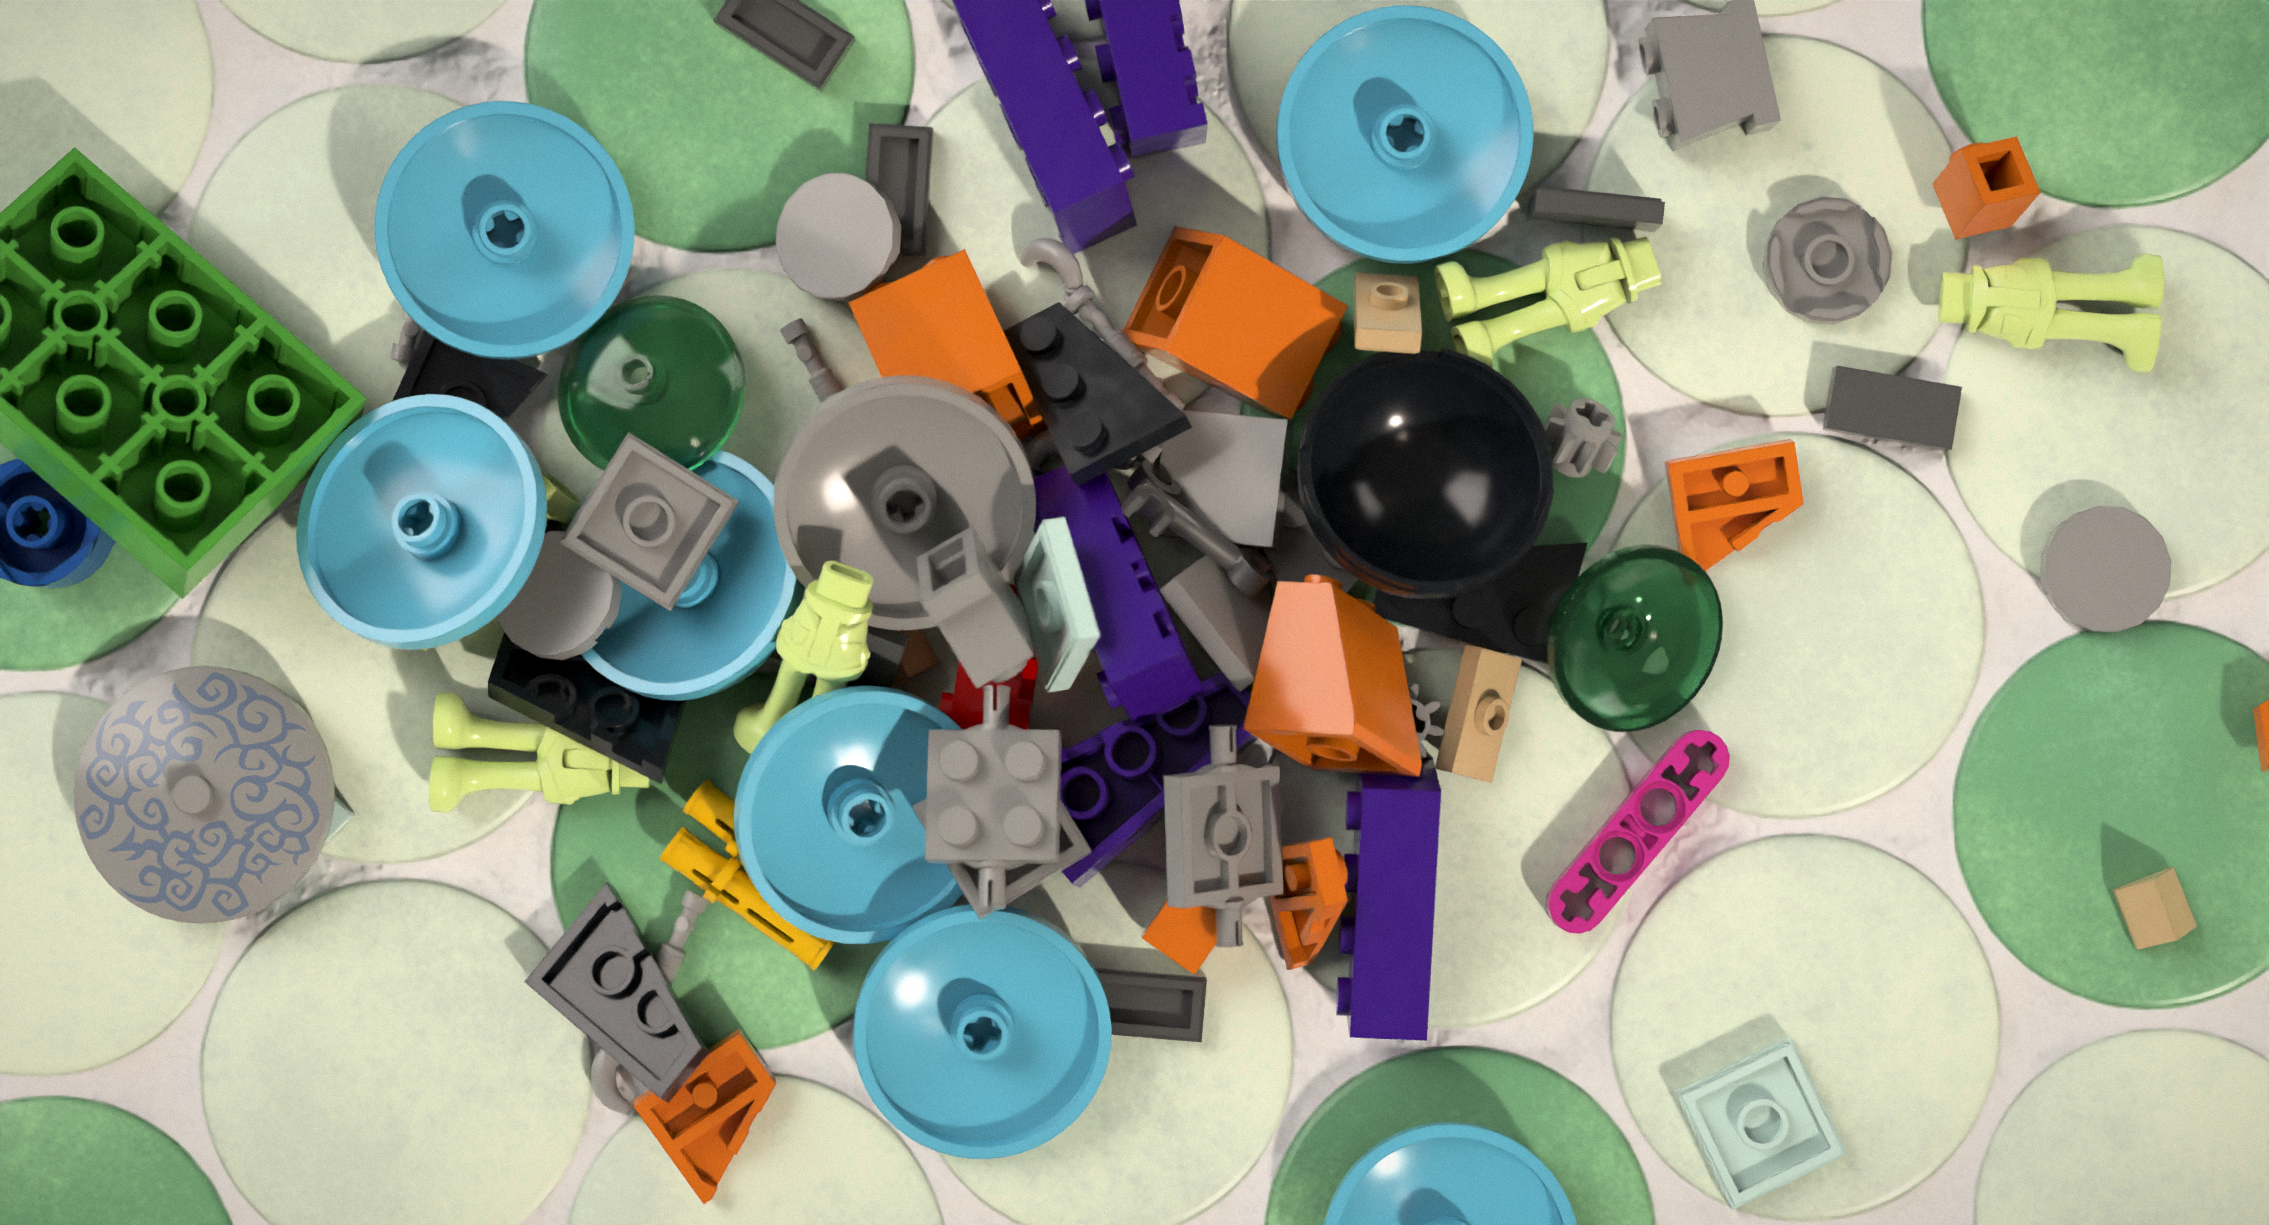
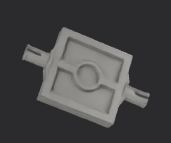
[925,685,1062,910]
[1164,724,1283,947]

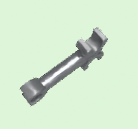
[1121,460,1272,598]

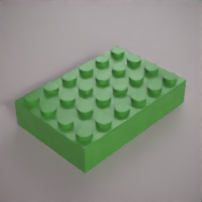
[0,147,367,599]

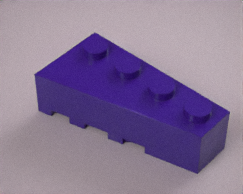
[952,0,1137,254]
[1084,0,1208,159]
[1033,465,1205,723]
[1060,672,1258,888]
[1336,758,1441,1041]

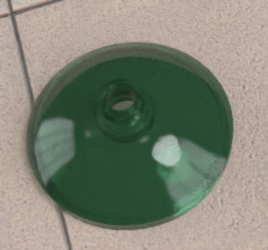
[558,295,746,471]
[1548,544,1723,732]

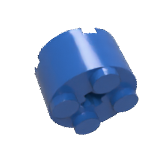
[0,459,116,589]

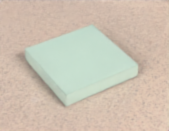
[1013,517,1100,693]
[1674,1037,1848,1210]

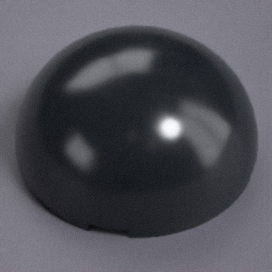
[1296,348,1554,600]

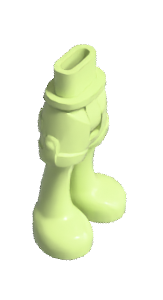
[1434,236,1662,368]
[1938,253,2164,373]
[733,561,874,754]
[429,692,650,813]

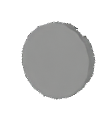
[776,173,901,301]
[1762,197,1892,325]
[2040,506,2171,633]
[497,531,622,660]

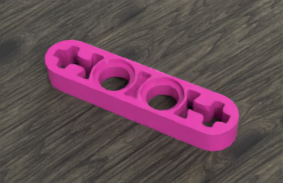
[1545,730,1730,934]

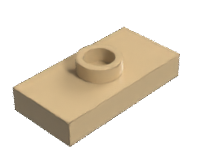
[1353,272,1422,354]
[1435,644,1522,783]

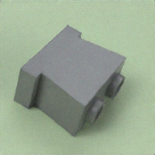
[1639,0,1781,151]
[916,526,1034,688]

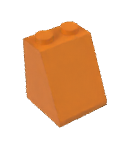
[1123,226,1348,420]
[848,249,1046,441]
[1243,575,1422,777]

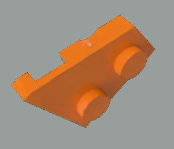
[1664,439,1804,584]
[1269,837,1348,970]
[633,1028,776,1204]

